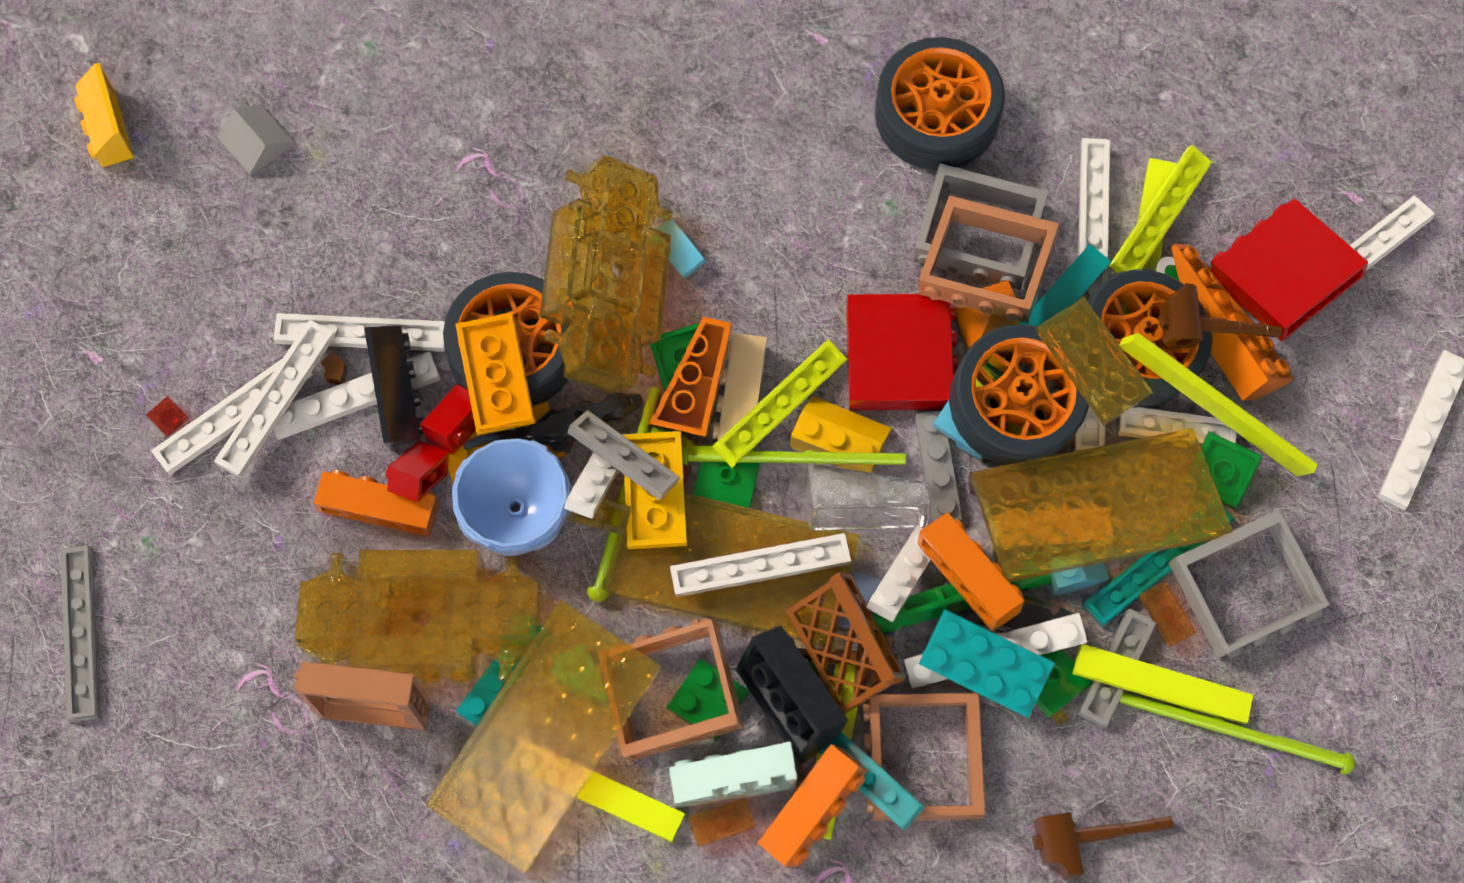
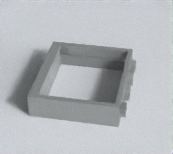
[912,163,1048,290]
[1169,510,1330,660]

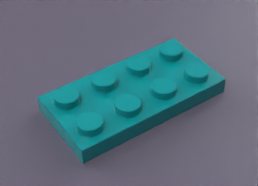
[918,609,1055,718]

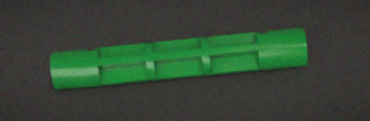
[870,555,1052,634]

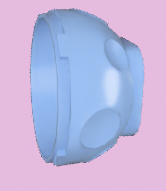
[452,438,572,556]

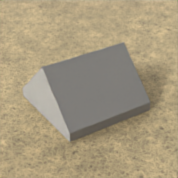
[217,105,295,176]

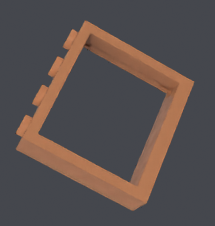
[919,195,1059,323]
[599,618,745,761]
[294,661,431,731]
[863,693,985,821]

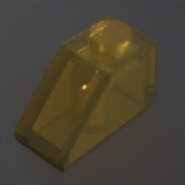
[568,497,632,535]

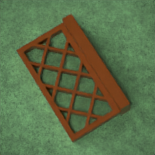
[786,572,906,714]

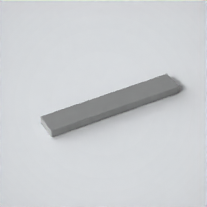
[60,545,100,723]

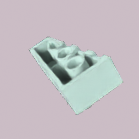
[669,742,797,809]

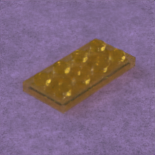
[1035,297,1153,426]

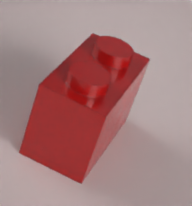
[420,384,476,455]
[386,440,449,503]

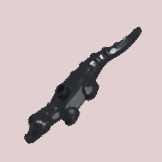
[464,392,644,452]

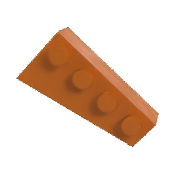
[649,317,734,438]

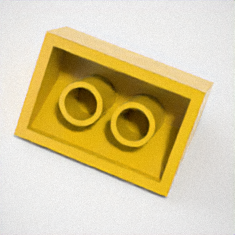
[74,62,134,168]
[790,396,892,480]

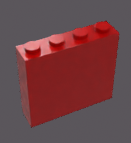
[1211,198,1368,342]
[846,294,958,411]

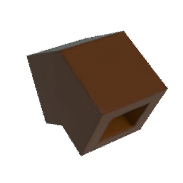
[320,351,348,385]

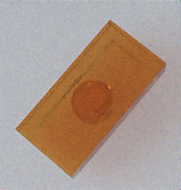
[1138,581,1197,648]
[688,797,756,848]

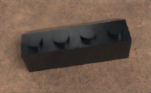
[364,326,424,448]
[735,625,848,765]

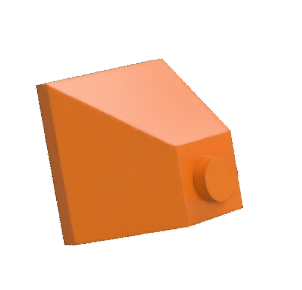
[955,280,1021,350]

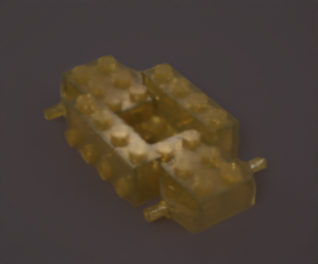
[539,155,673,393]
[295,550,542,683]

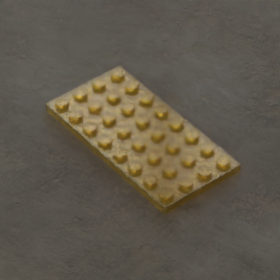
[970,428,1233,582]
[603,493,860,649]
[425,600,662,874]

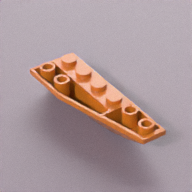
[1171,244,1294,401]

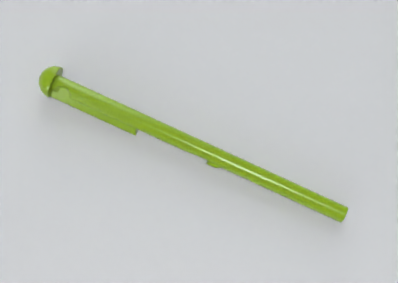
[587,387,660,602]
[682,445,907,467]
[1118,692,1356,775]

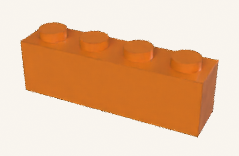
[313,470,440,537]
[917,512,1025,632]
[758,744,868,868]

